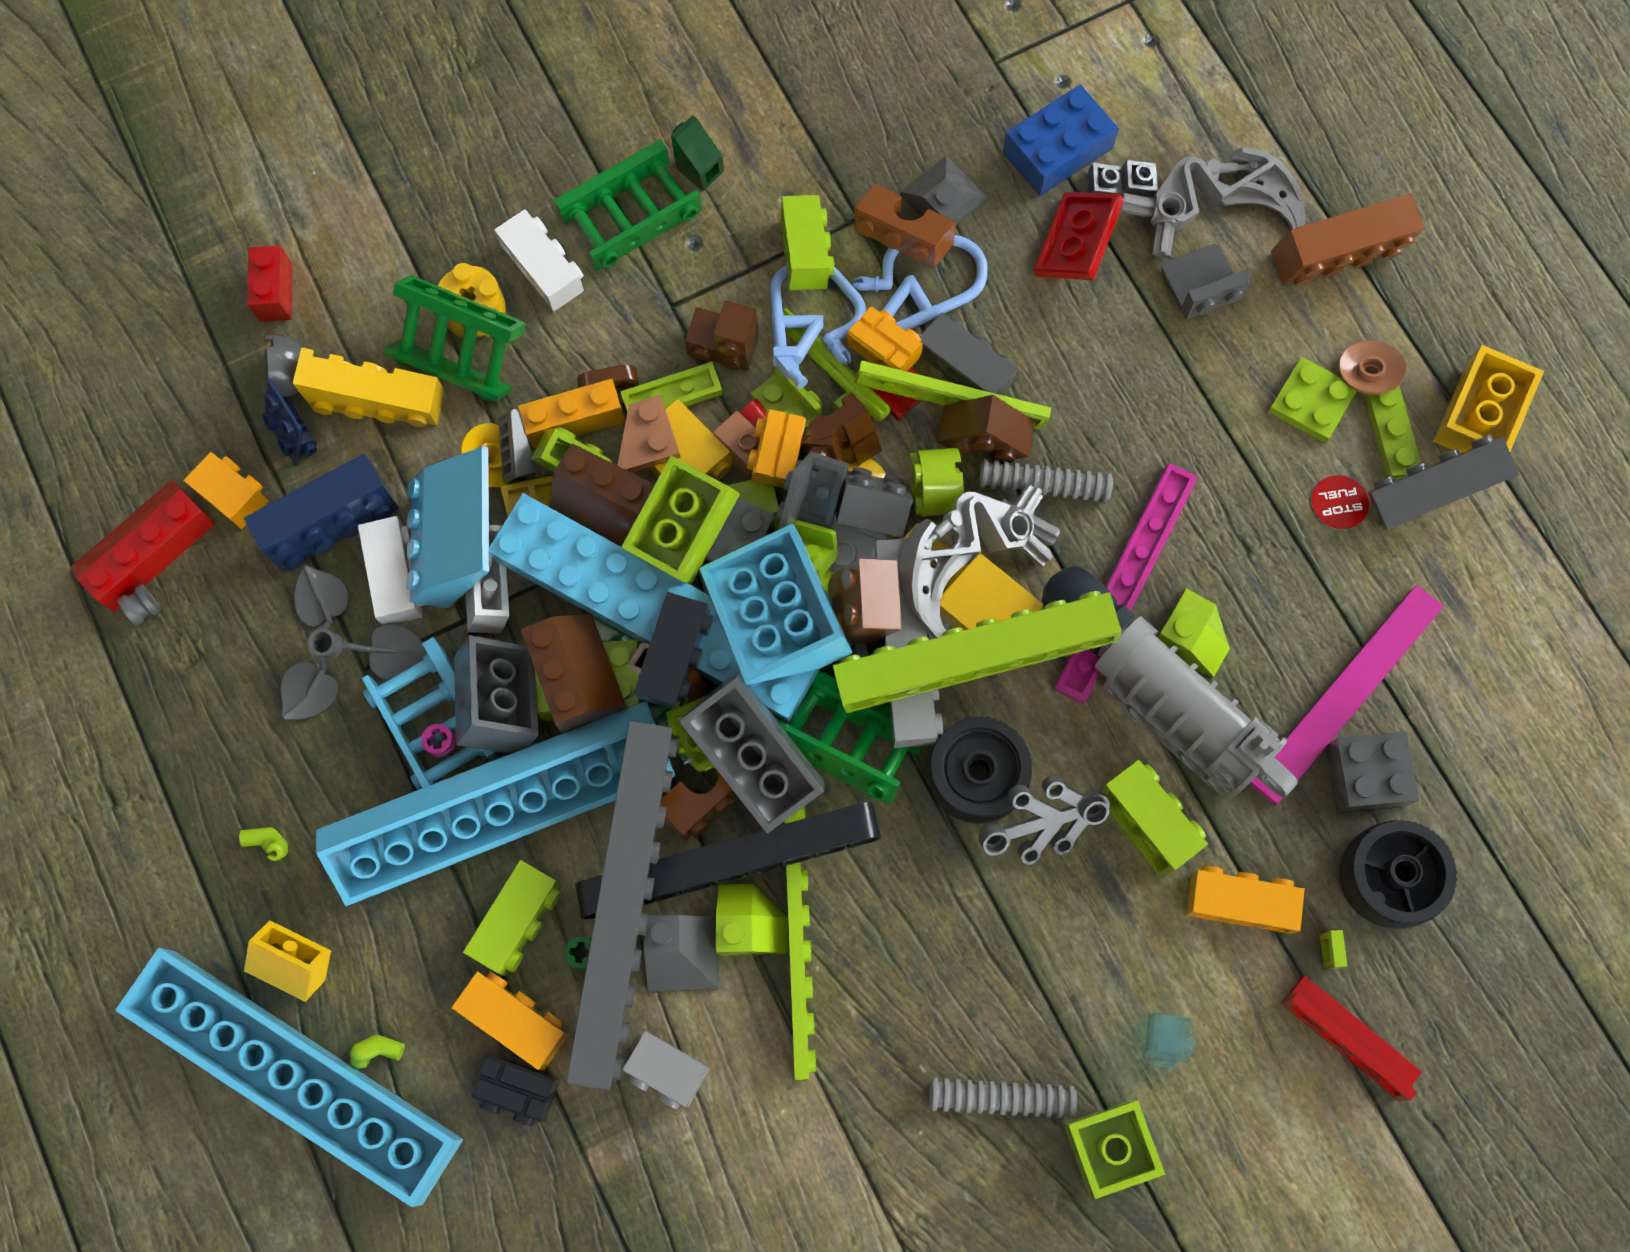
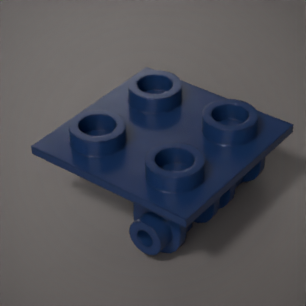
[262,378,317,466]

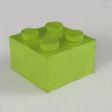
[1063,1100,1165,1199]

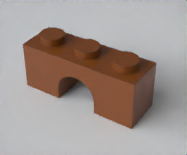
[854,184,955,268]
[660,767,736,840]

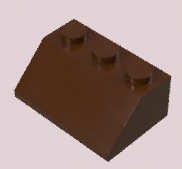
[549,443,655,547]
[521,614,627,733]

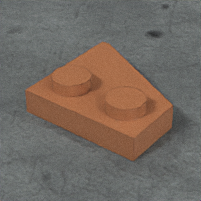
[617,395,681,473]

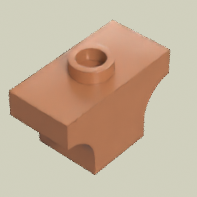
[713,411,760,479]

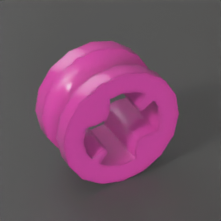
[421,724,456,757]

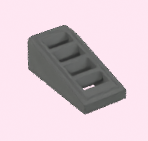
[498,409,538,484]

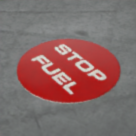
[1311,475,1369,529]

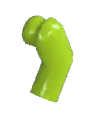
[239,827,288,861]
[349,1035,405,1069]

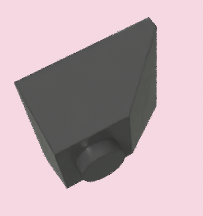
[900,156,988,226]
[644,915,719,992]

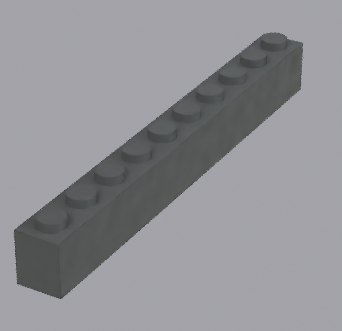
[566,721,679,1090]

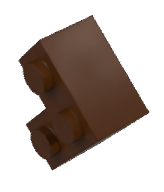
[685,300,759,370]
[937,395,1034,463]

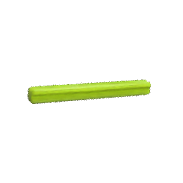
[782,308,890,421]

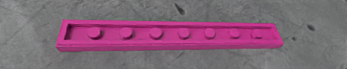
[1053,463,1198,705]
[1249,585,1444,806]

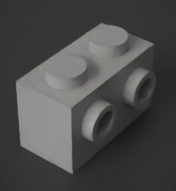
[623,1031,710,1110]

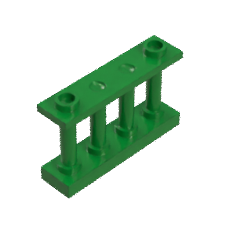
[554,139,702,272]
[383,275,526,402]
[776,671,923,805]

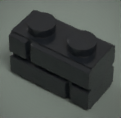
[472,1055,560,1127]

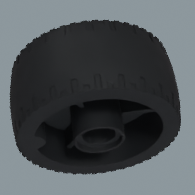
[927,716,1032,824]
[1339,820,1457,929]

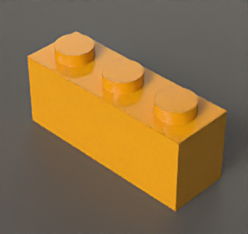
[518,379,626,449]
[1186,866,1305,934]
[452,971,569,1070]

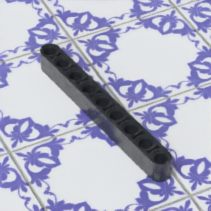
[575,802,881,920]

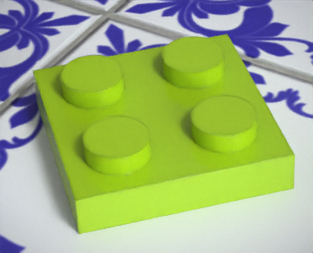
[1268,356,1357,444]

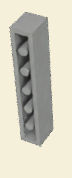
[875,538,943,748]

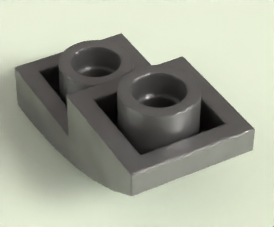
[1088,160,1158,196]

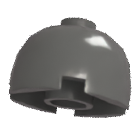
[264,334,304,399]

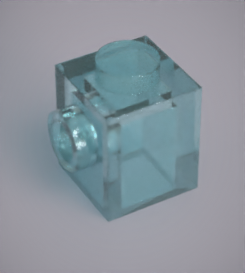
[1145,1013,1195,1070]

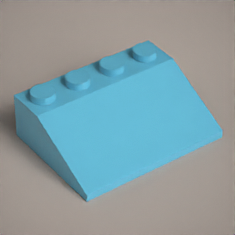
[406,447,489,608]
[699,523,853,685]

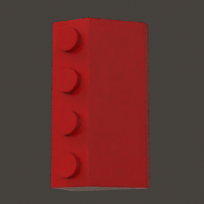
[71,479,215,612]

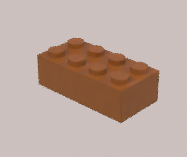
[1271,193,1425,286]

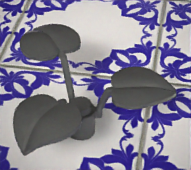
[281,566,427,720]

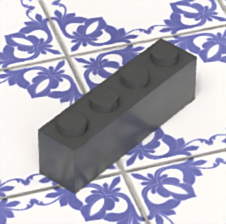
[1367,434,1520,529]

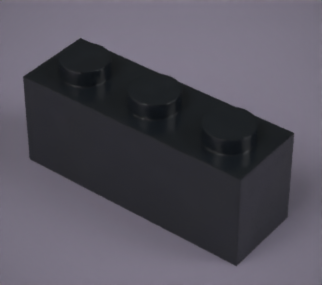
[634,592,714,711]

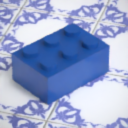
[1003,84,1119,196]

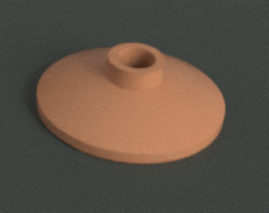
[1339,340,1407,395]

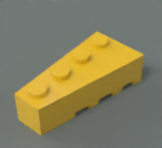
[293,347,445,427]

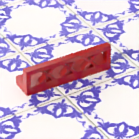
[1280,976,1422,1101]

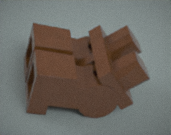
[801,392,882,465]

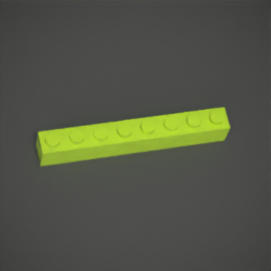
[833,591,1122,713]

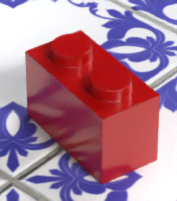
[248,245,292,322]

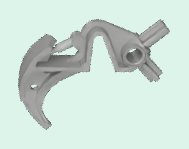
[1120,147,1306,259]
[899,484,1052,638]

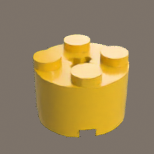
[438,263,506,338]

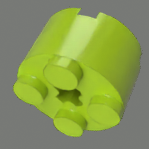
[909,448,964,517]

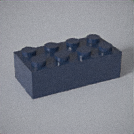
[244,453,399,571]

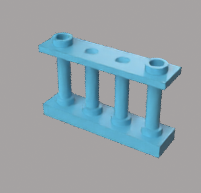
[362,637,505,790]

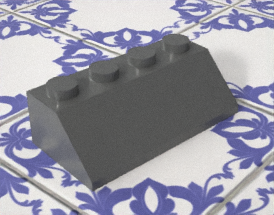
[679,671,825,834]

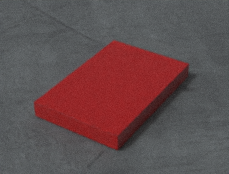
[1033,192,1124,281]

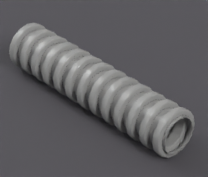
[979,459,1113,503]
[929,1078,1077,1119]

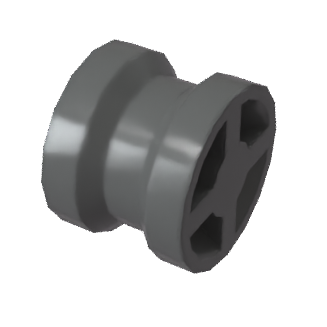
[117,584,161,626]

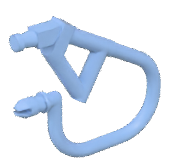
[853,235,988,330]
[770,265,866,389]

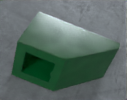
[671,115,724,191]

